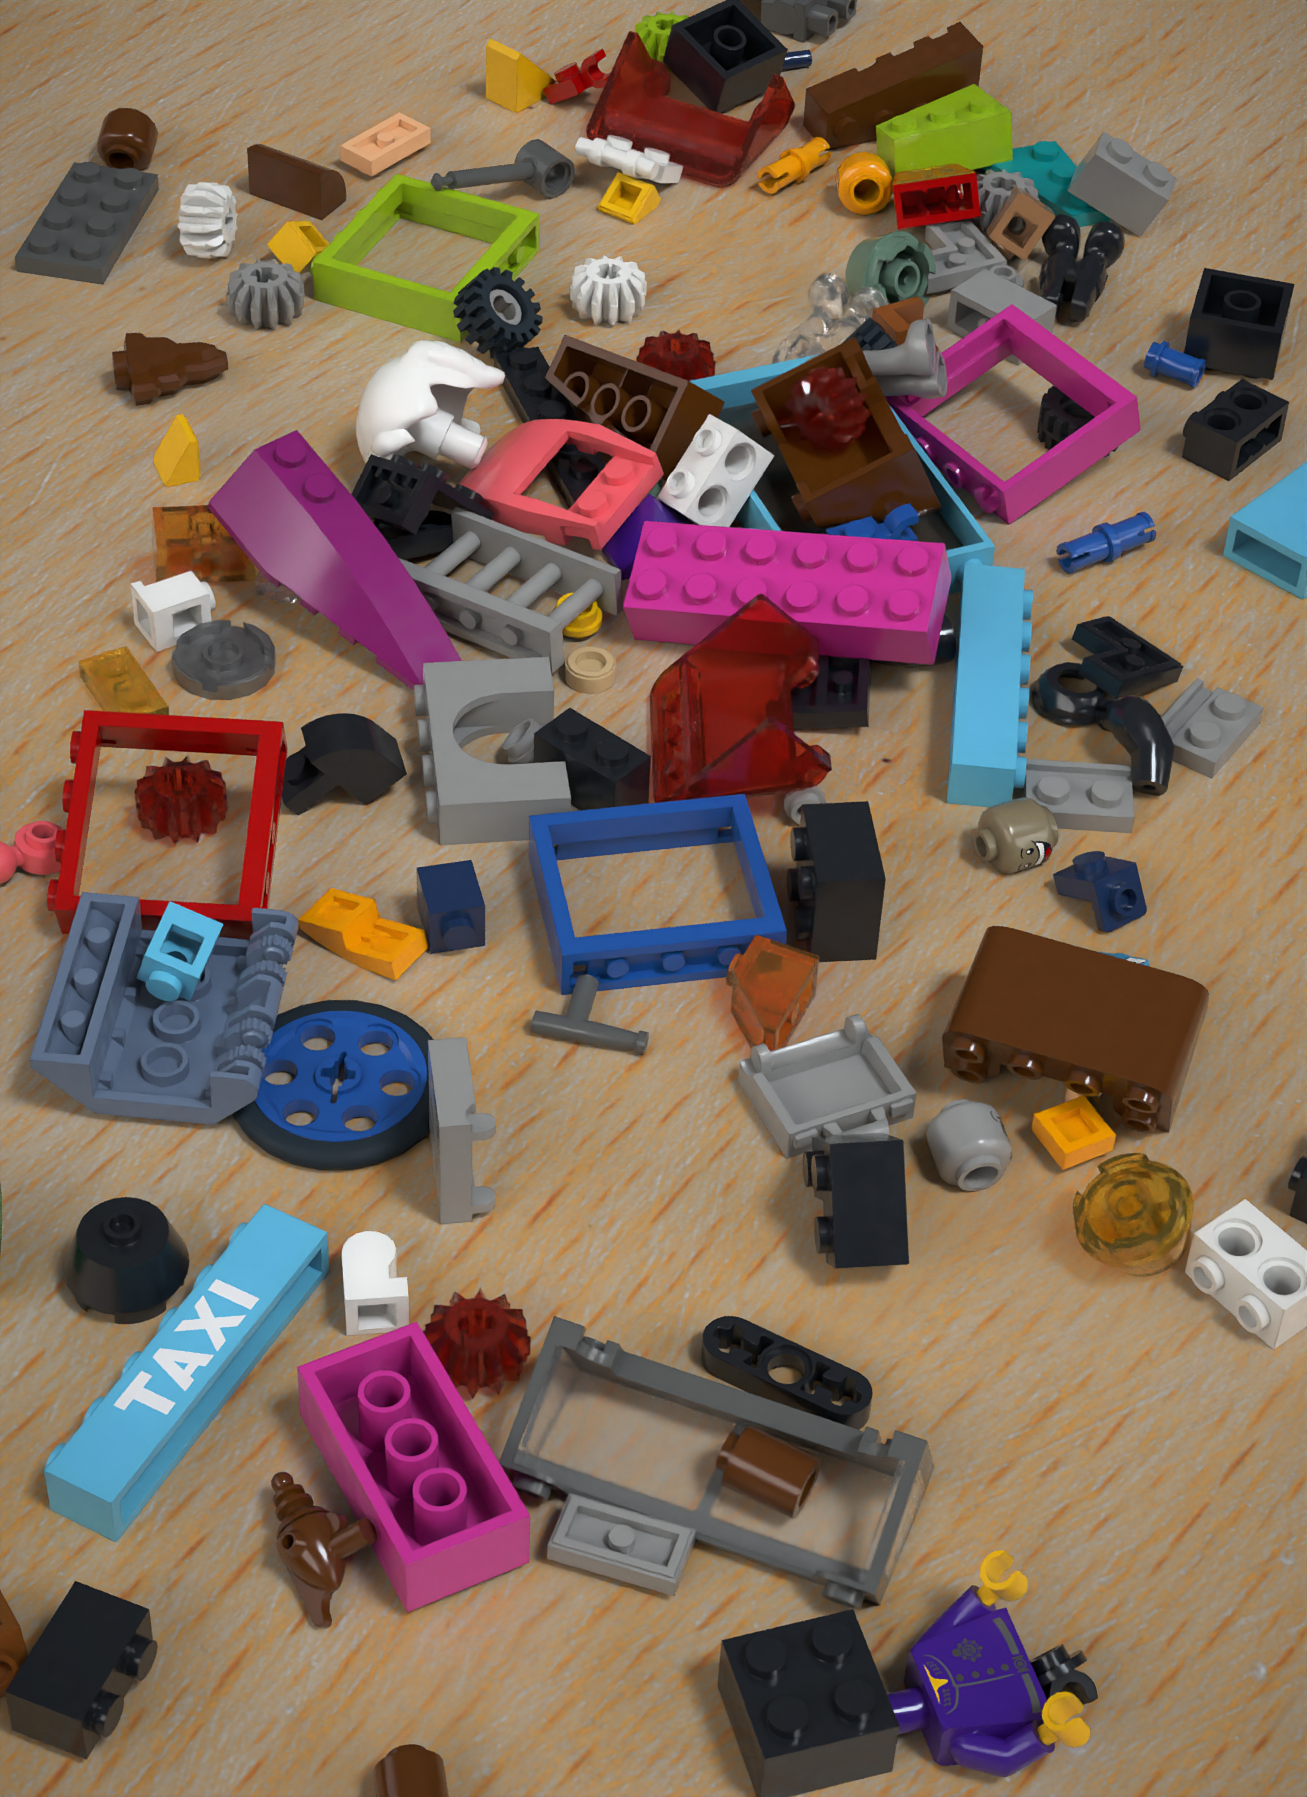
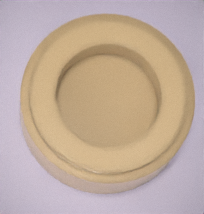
[565,646,617,694]

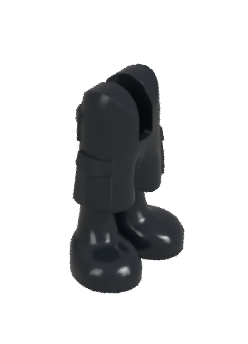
[1039,214,1125,322]

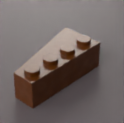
[803,22,983,151]
[545,335,725,481]

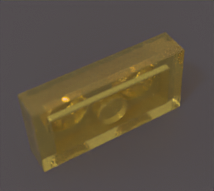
[78,646,169,715]

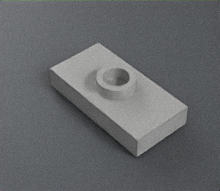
[547,1493,696,1596]

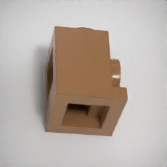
[986,185,1056,261]

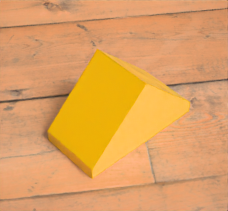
[486,38,555,113]

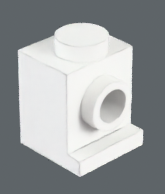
[131,571,216,652]

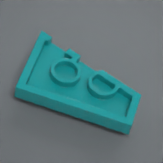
[978,141,1110,227]

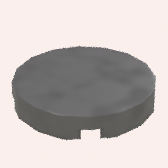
[172,620,276,700]

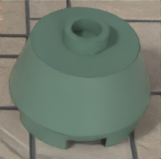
[845,231,936,314]

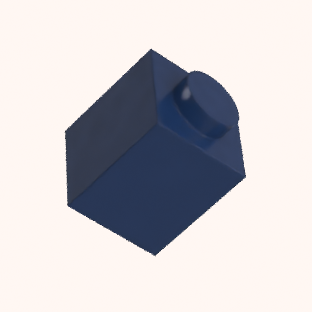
[416,860,485,954]

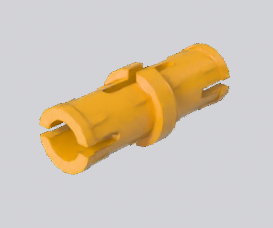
[757,137,831,194]

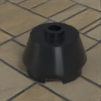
[63,1197,190,1324]

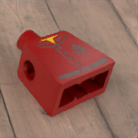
[892,164,981,229]

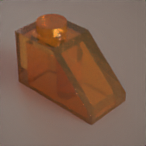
[726,935,819,1051]

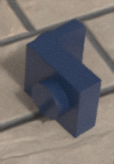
[1053,851,1147,932]

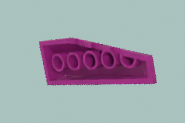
[208,430,462,691]

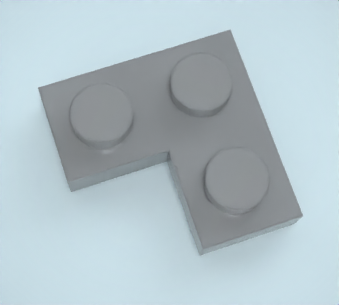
[925,219,1007,294]

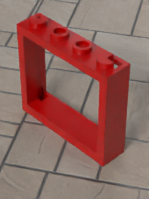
[47,710,288,940]

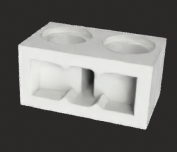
[657,414,774,527]
[1185,1199,1307,1350]

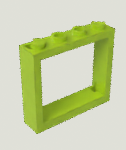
[310,173,540,343]

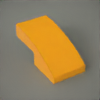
[298,888,429,980]

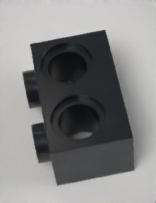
[1182,379,1289,481]

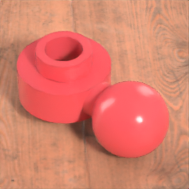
[0,821,63,884]

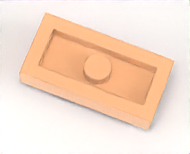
[340,112,431,176]

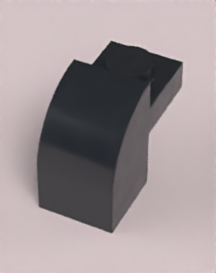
[282,713,407,815]

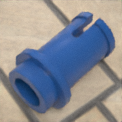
[1144,341,1206,388]

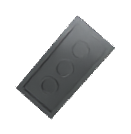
[15,162,159,285]

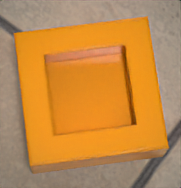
[1031,1095,1116,1170]

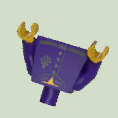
[887,1550,1090,1778]

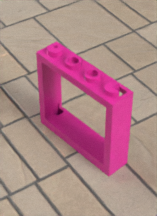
[885,304,1141,525]

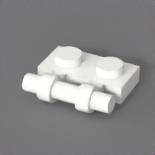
[575,135,683,183]

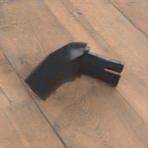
[1094,696,1174,796]

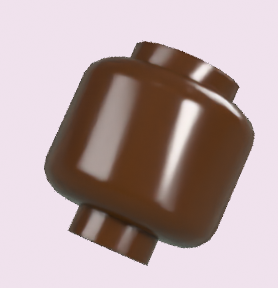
[97,108,158,170]

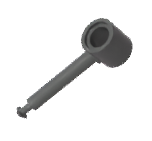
[431,139,575,198]

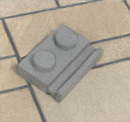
[1161,678,1264,778]
[1023,759,1135,833]

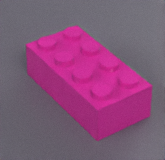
[297,1322,530,1613]

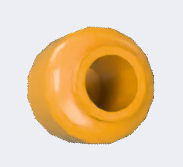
[835,152,893,215]

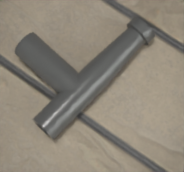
[531,974,649,1055]

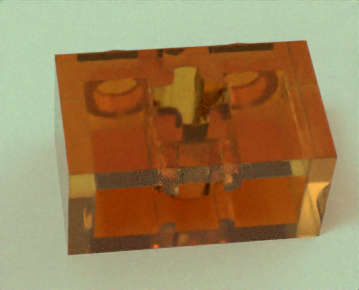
[152,505,258,583]

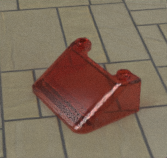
[586,31,796,188]
[650,594,832,803]

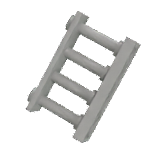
[399,507,623,674]

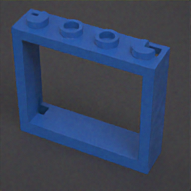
[529,794,787,995]

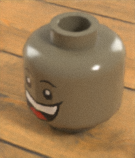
[973,797,1058,875]

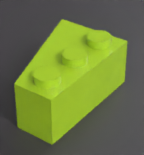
[876,84,1013,180]

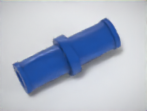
[1056,512,1156,574]

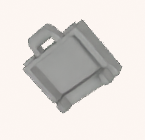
[738,1014,916,1159]
[428,1037,496,1224]

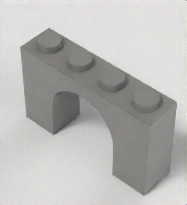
[414,656,571,845]

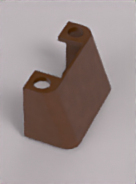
[942,926,1209,1133]

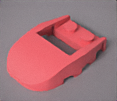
[459,419,664,550]

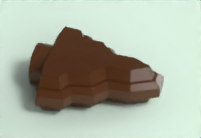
[112,333,228,406]

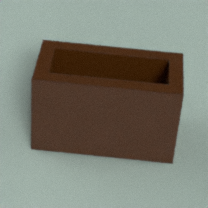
[247,144,346,220]

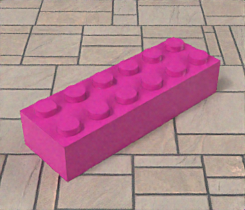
[623,521,952,665]

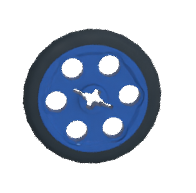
[232,1000,434,1170]

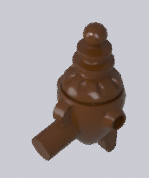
[271,1472,377,1628]

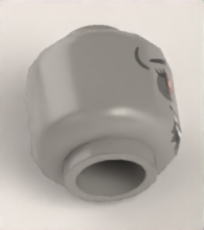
[926,1099,1012,1191]

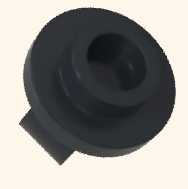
[1030,1644,1098,1705]

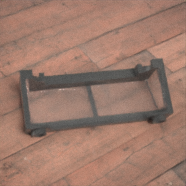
[499,1316,934,1610]

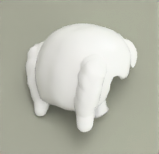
[356,340,505,471]

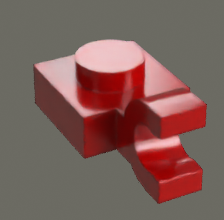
[543,49,617,104]

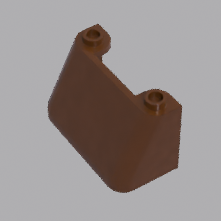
[751,337,942,528]

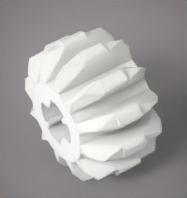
[177,182,238,259]
[570,255,647,326]

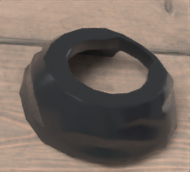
[1031,662,1113,725]

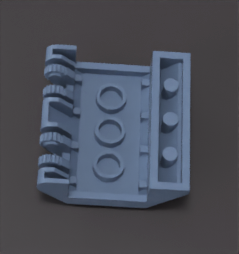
[30,892,299,1125]

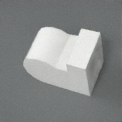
[341,1231,409,1336]

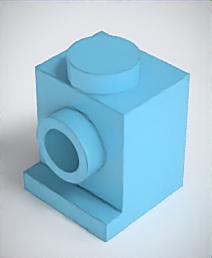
[136,901,223,1001]

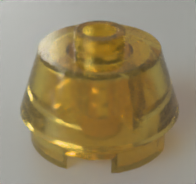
[1073,1153,1194,1277]

